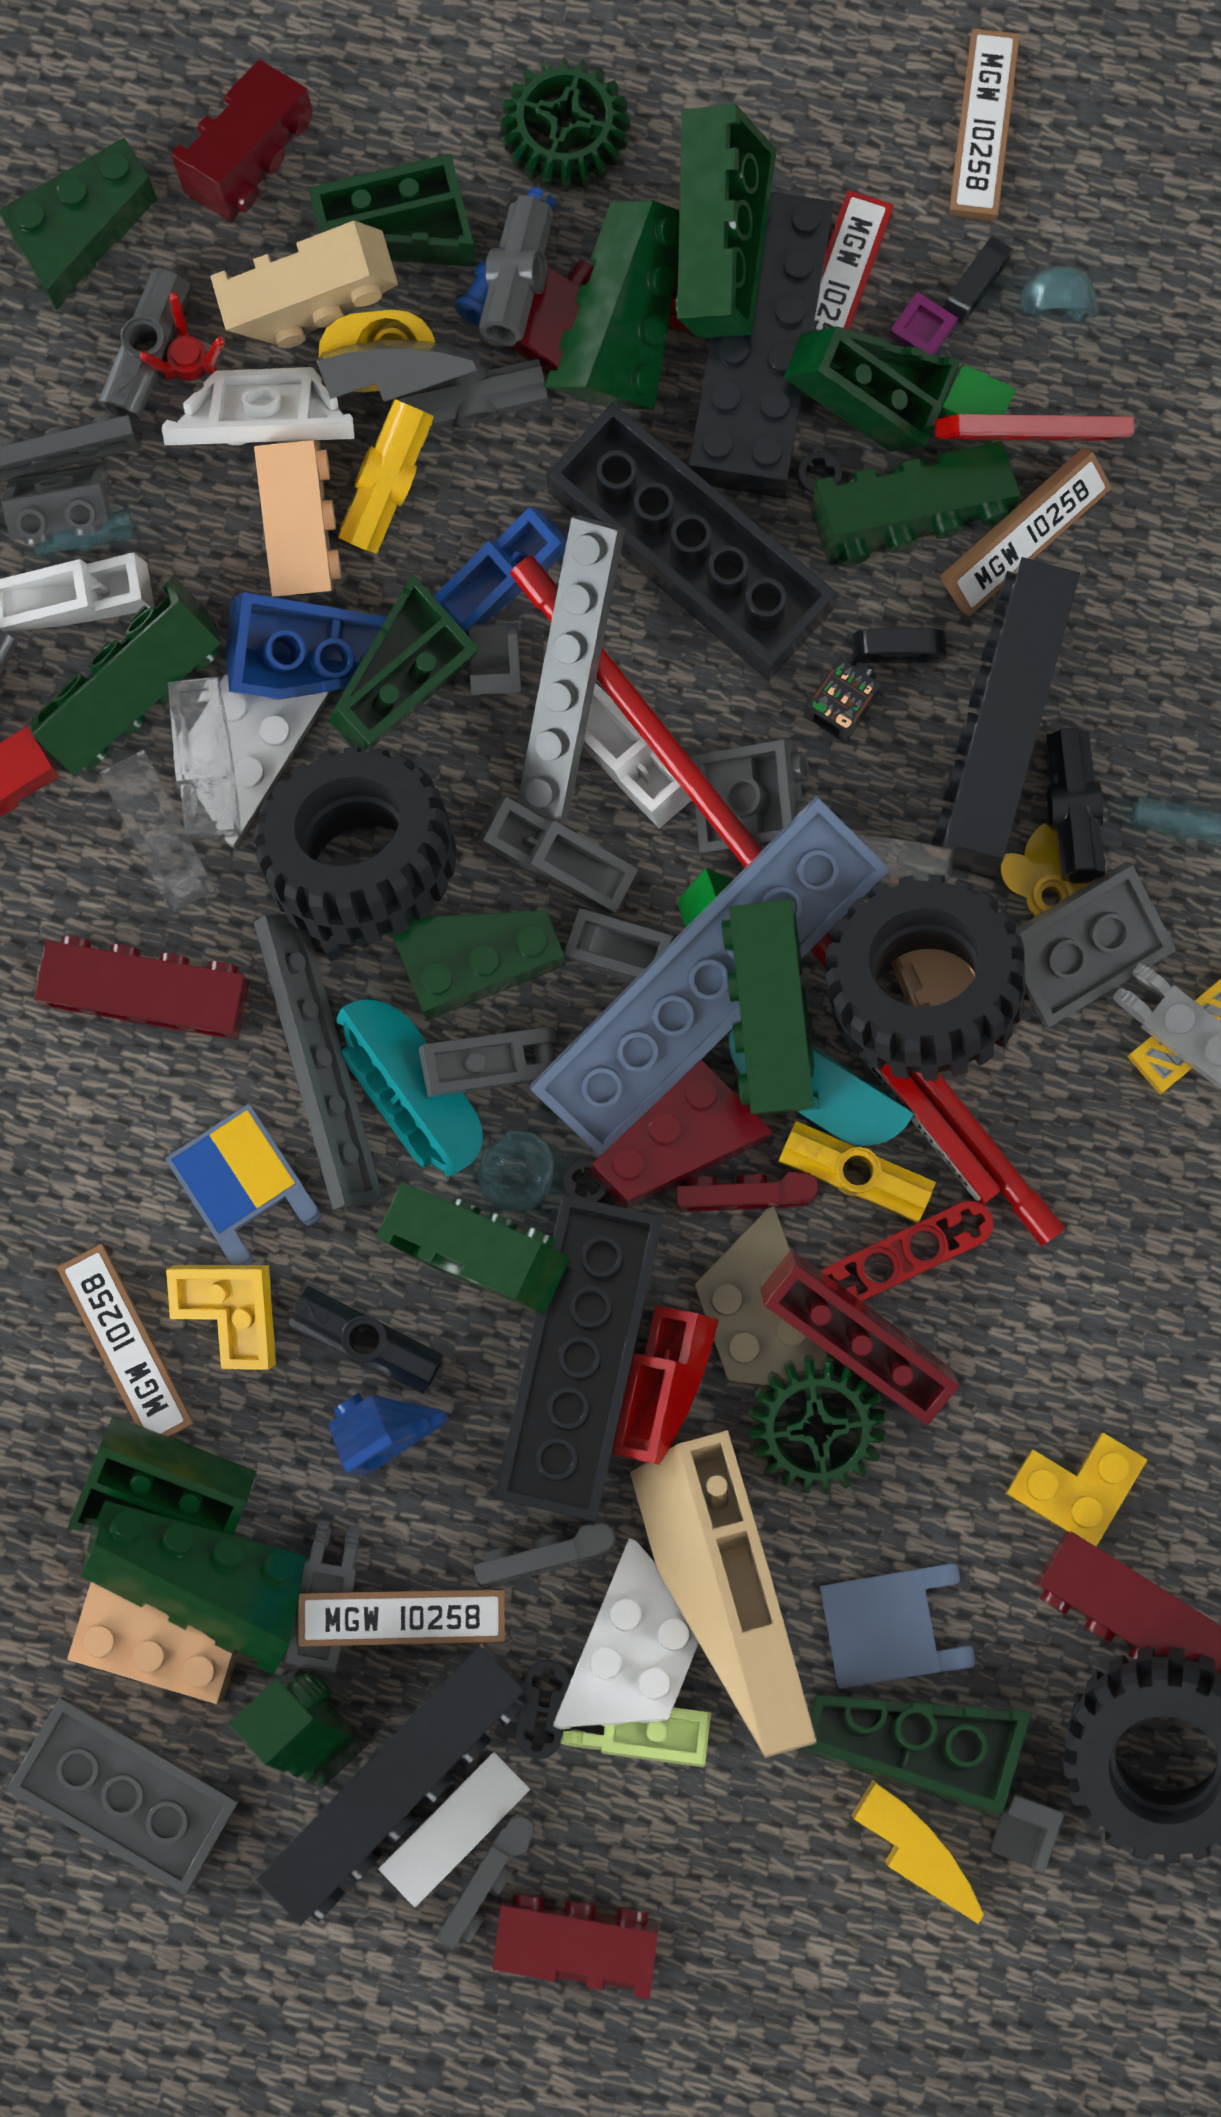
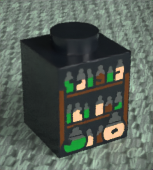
[805,658,881,744]

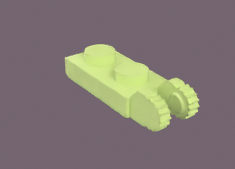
[561,1707,711,1767]

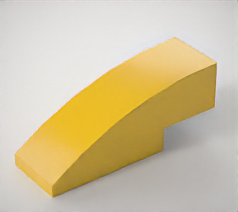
[851,1780,984,1924]

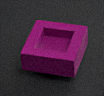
[889,292,958,355]

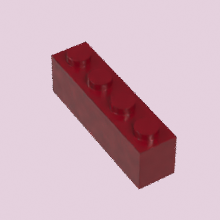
[34,936,249,1041]
[760,1249,960,1426]
[1033,1531,1221,1674]

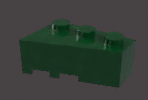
[0,138,157,310]
[308,154,477,267]
[375,1181,570,1315]

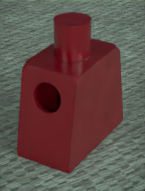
[508,260,594,374]

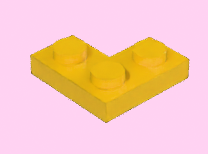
[166,1265,276,1370]
[1005,1433,1148,1546]

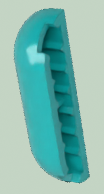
[337,1000,483,1177]
[729,1020,914,1146]

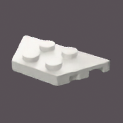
[162,367,355,445]
[173,675,333,849]
[553,1538,699,1729]

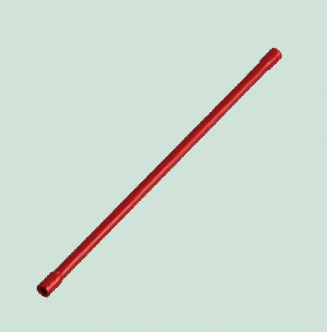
[509,555,1065,1246]

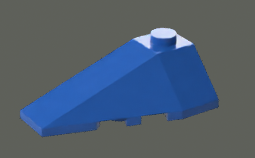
[225,592,387,700]
[328,1393,451,1476]

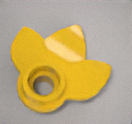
[1000,824,1096,917]

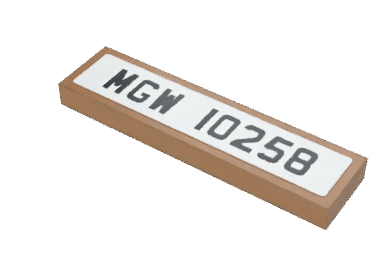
[948,28,1020,222]
[940,448,1112,616]
[56,1244,195,1437]
[296,1589,505,1647]

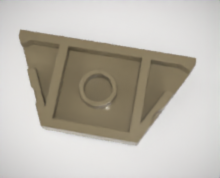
[694,1207,839,1395]

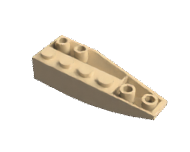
[630,1430,816,1758]

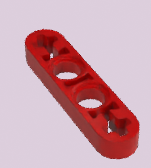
[821,1201,994,1302]

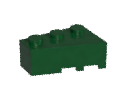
[783,326,961,452]
[328,574,479,752]
[391,910,566,1021]
[67,1416,257,1535]

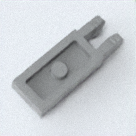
[1113,964,1221,1089]

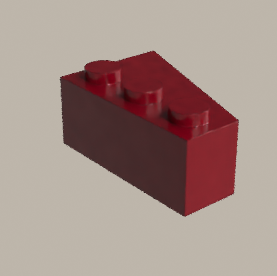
[170,59,313,223]
[590,1060,773,1209]
[492,1892,658,1999]

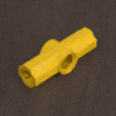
[337,398,434,554]
[778,1121,936,1223]

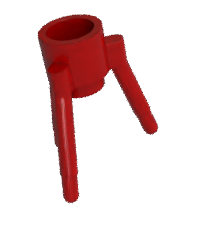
[139,292,225,382]

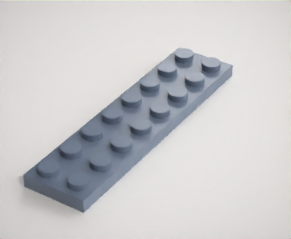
[530,796,890,1156]

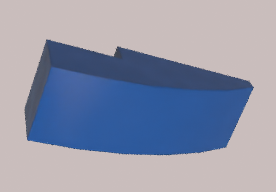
[433,507,567,636]

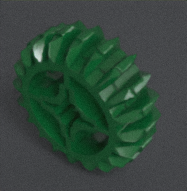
[500,57,631,192]
[748,1355,887,1494]

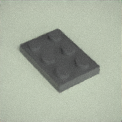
[1016,862,1176,1028]

